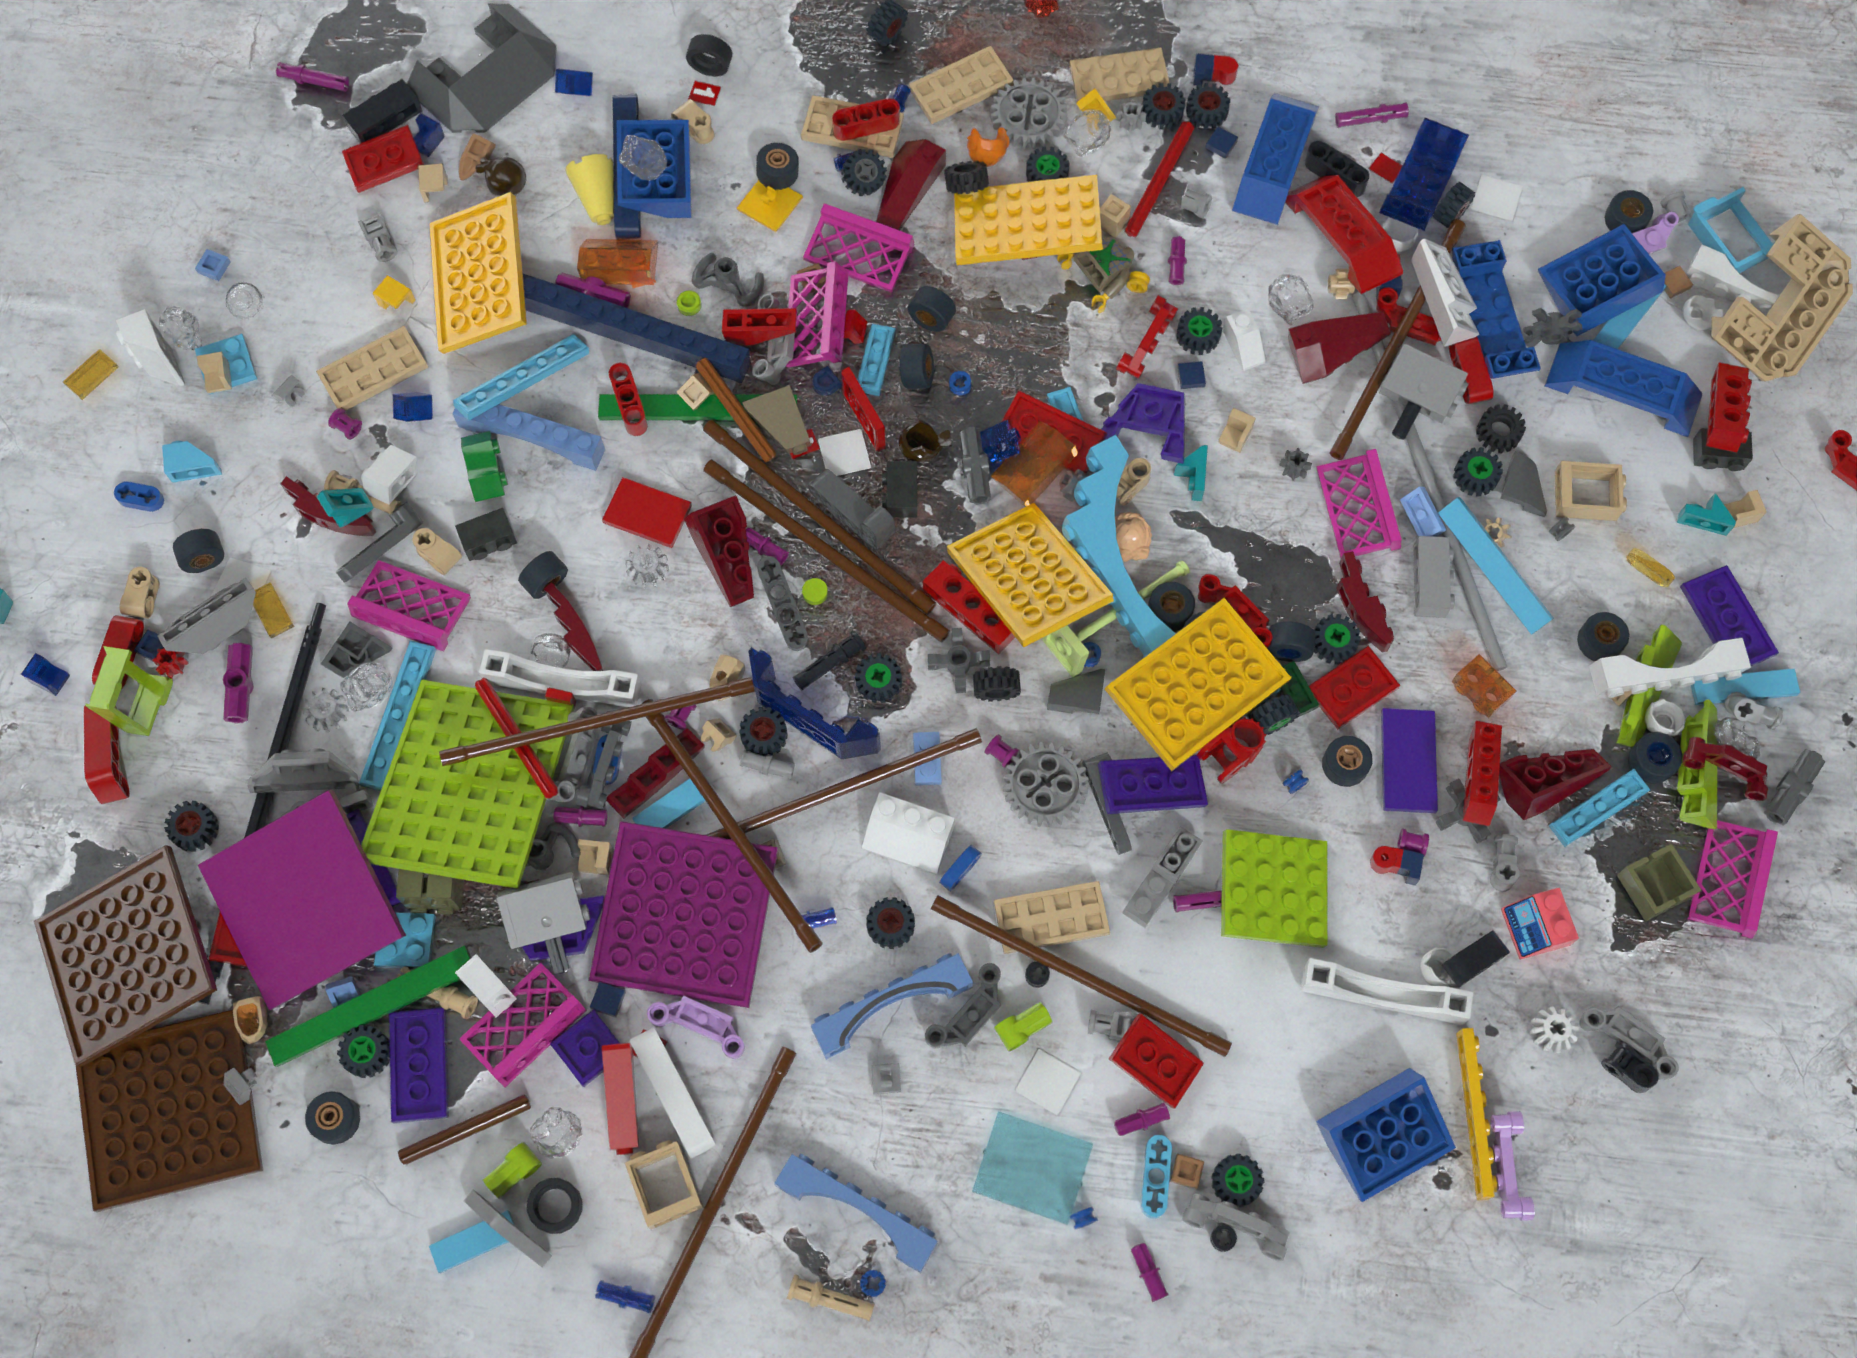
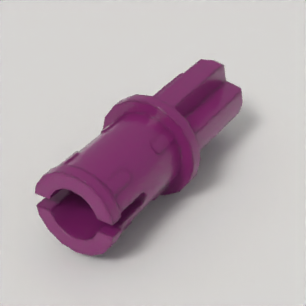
[1168,236,1187,285]
[746,528,789,566]
[553,806,608,827]
[1114,1103,1170,1136]
[1131,1243,1169,1302]

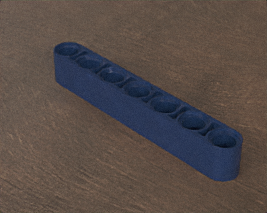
[612,94,641,240]

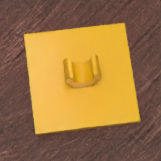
[737,180,803,232]

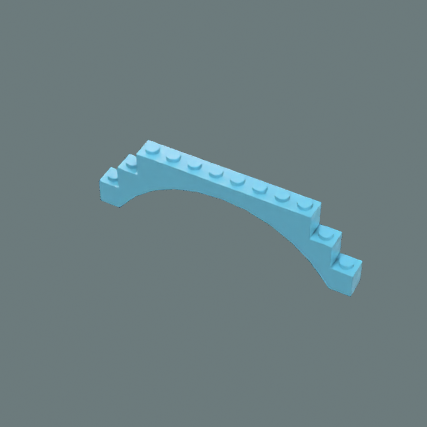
[1061,435,1281,712]

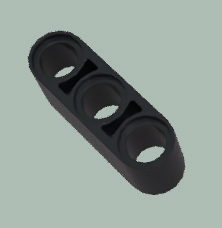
[1305,141,1369,197]
[1441,930,1510,988]

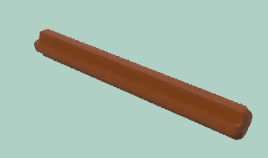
[696,358,776,462]

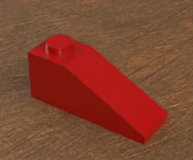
[722,308,797,345]

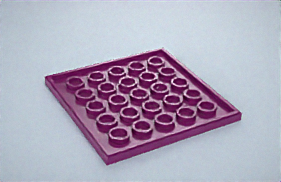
[198,789,406,1010]
[589,821,779,1008]

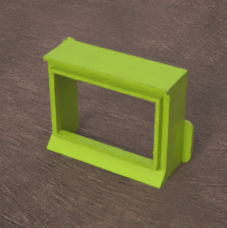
[85,646,173,736]

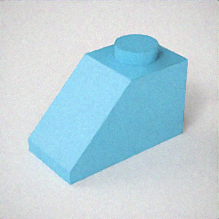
[162,441,222,483]

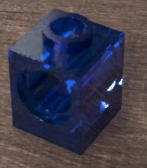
[980,420,1021,464]

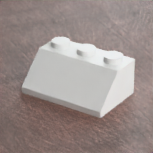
[116,309,185,386]
[862,792,955,875]

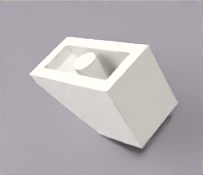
[1223,308,1266,371]
[455,954,517,1017]

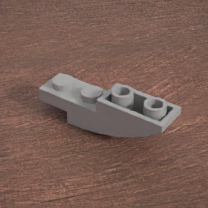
[1122,826,1203,928]

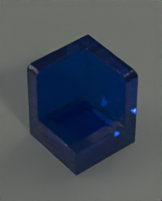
[555,69,593,96]
[414,113,445,158]
[393,392,433,422]
[21,653,70,696]

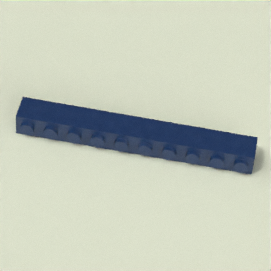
[522,273,751,383]

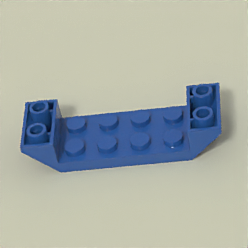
[1232,93,1319,225]
[1452,240,1541,379]
[1545,340,1703,437]

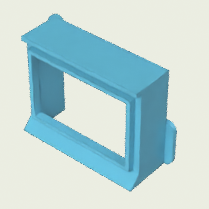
[1688,187,1775,274]

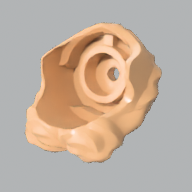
[1115,512,1152,562]

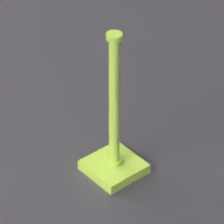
[1042,561,1190,677]

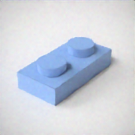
[1400,486,1446,537]
[913,732,942,786]

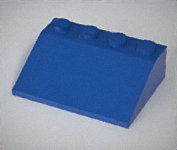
[617,120,692,218]
[1538,224,1666,337]
[1316,1068,1456,1202]

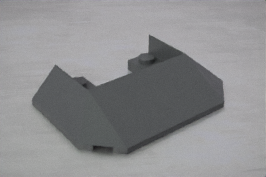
[407,3,557,133]

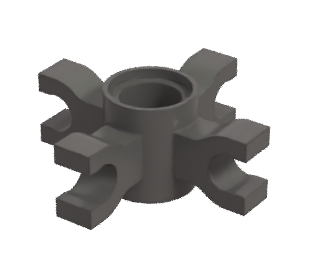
[1523,308,1583,347]
[928,628,990,693]
[1436,779,1501,844]

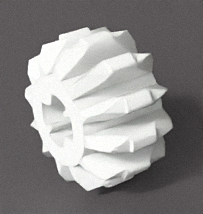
[1530,1006,1579,1054]

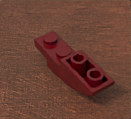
[280,476,376,536]
[1337,551,1394,653]

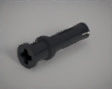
[792,630,867,691]

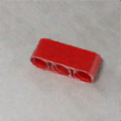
[832,98,900,141]
[1449,336,1494,404]
[609,362,648,436]
[92,615,144,689]

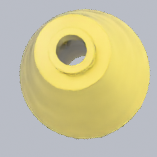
[565,154,614,225]

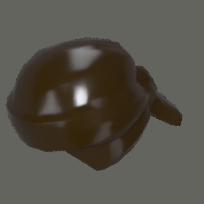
[475,157,526,196]
[898,420,952,463]

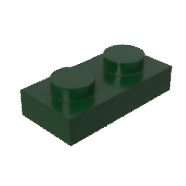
[1280,661,1319,717]

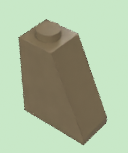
[742,385,812,455]

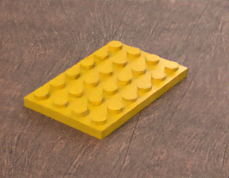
[954,175,1103,265]
[429,192,527,354]
[947,503,1114,647]
[1105,598,1291,771]

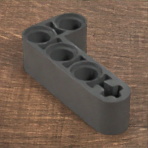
[807,469,895,550]

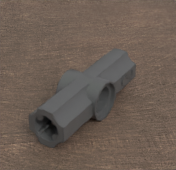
[960,427,991,505]
[1764,749,1826,826]

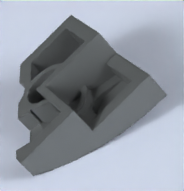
[1500,451,1547,517]
[321,621,392,678]
[1047,669,1105,714]

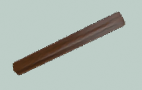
[398,1095,531,1165]

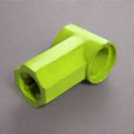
[994,1002,1053,1052]
[482,1142,542,1199]

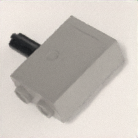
[1379,343,1469,440]
[496,872,590,974]

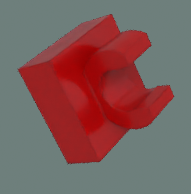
[844,309,868,344]

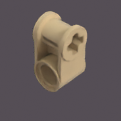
[671,99,715,144]
[1116,458,1151,506]
[412,528,462,575]
[120,567,160,619]

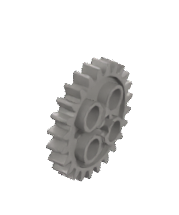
[991,78,1067,149]
[1003,742,1089,827]

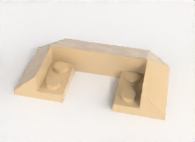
[1712,214,1853,381]

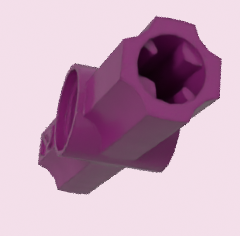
[555,272,631,308]
[223,643,254,724]

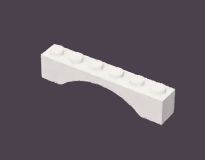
[1686,244,1830,335]
[1589,638,1751,698]
[479,649,642,707]
[1300,958,1474,1025]

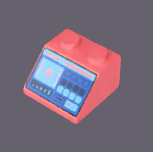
[1501,887,1579,960]

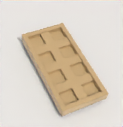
[909,46,1013,125]
[1069,48,1170,102]
[801,95,904,158]
[316,326,428,411]
[993,881,1110,954]

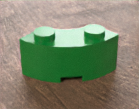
[461,431,508,502]

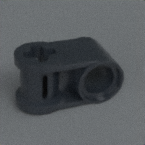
[1601,1041,1659,1093]

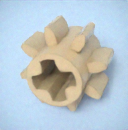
[1328,269,1355,299]
[1485,517,1512,547]

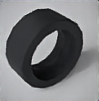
[686,34,733,77]
[527,1178,583,1234]

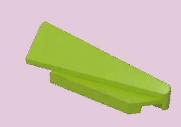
[1617,624,1682,748]
[1677,699,1717,829]

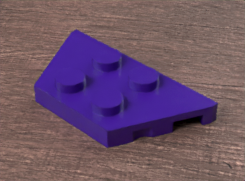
[500,896,605,961]

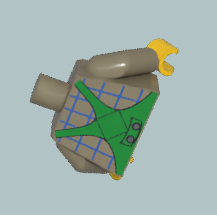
[1057,238,1134,313]

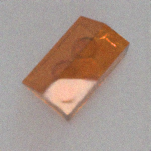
[577,239,658,285]
[990,421,1078,507]

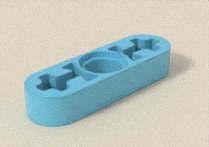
[1141,1135,1172,1219]

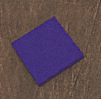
[550,1009,620,1088]

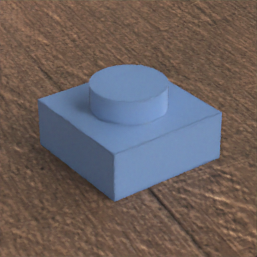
[195,249,231,281]
[326,976,360,1008]

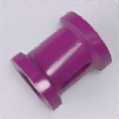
[328,408,362,440]
[665,705,697,730]
[984,734,1019,768]
[1397,828,1429,857]

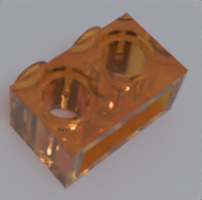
[1452,654,1516,719]

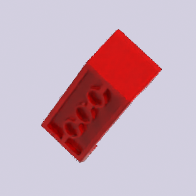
[1285,175,1403,294]

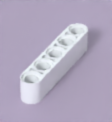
[630,1027,716,1159]

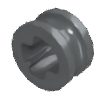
[1549,517,1575,541]

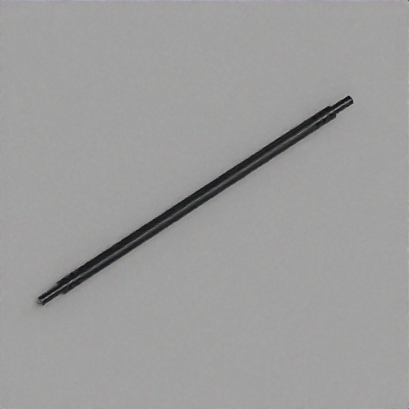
[198,603,326,1005]

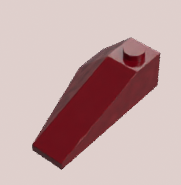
[876,139,946,231]
[1288,312,1391,384]
[684,495,754,608]
[1499,749,1612,820]

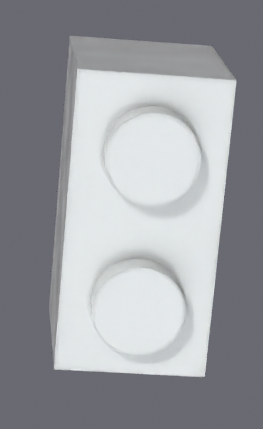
[361,445,417,505]

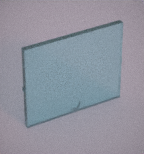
[972,1111,1093,1225]

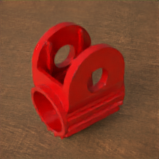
[1196,717,1266,784]

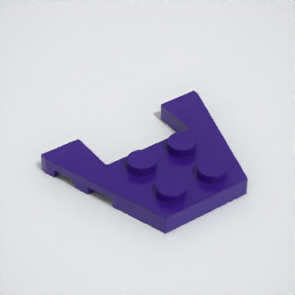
[1101,383,1185,464]

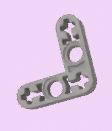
[464,1190,551,1267]

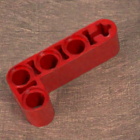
[84,705,130,804]

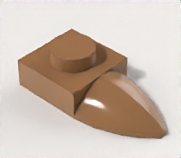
[459,133,496,181]

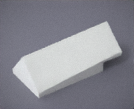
[1411,238,1479,347]

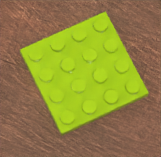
[1221,829,1328,948]

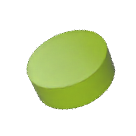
[676,290,702,316]
[802,578,828,605]

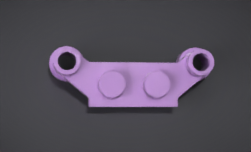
[1591,212,1679,254]
[647,996,745,1059]
[1491,1111,1534,1221]

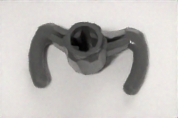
[692,253,764,307]
[520,822,581,885]

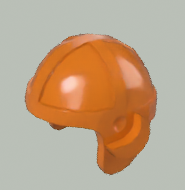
[967,127,1009,167]

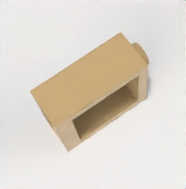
[1555,461,1627,521]
[625,1140,704,1230]

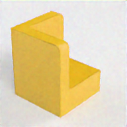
[1076,88,1116,131]
[373,275,415,310]

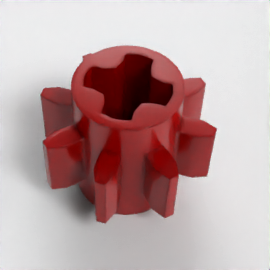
[152,648,189,679]

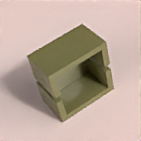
[1617,844,1701,921]
[396,869,464,914]

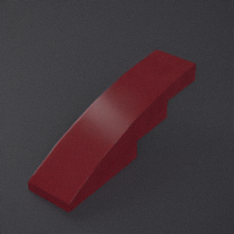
[544,582,604,671]
[606,728,705,819]

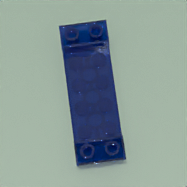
[1379,118,1469,232]
[748,647,881,760]

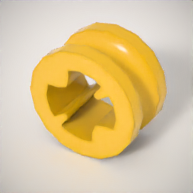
[1126,271,1150,293]

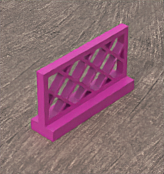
[803,203,915,293]
[786,262,849,368]
[1316,449,1402,558]
[347,560,471,652]
[1688,820,1778,939]
[459,962,586,1088]

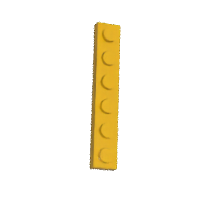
[1456,1028,1497,1200]

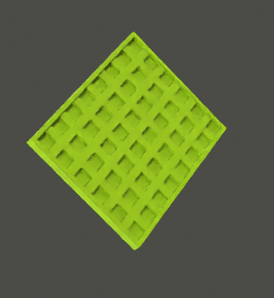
[361,680,574,889]

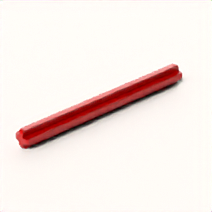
[1125,121,1194,237]
[475,678,558,799]

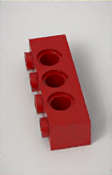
[1706,362,1752,452]
[923,560,1015,655]
[1463,721,1502,826]

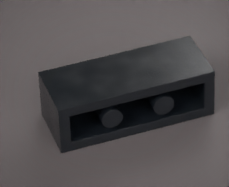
[342,79,423,143]

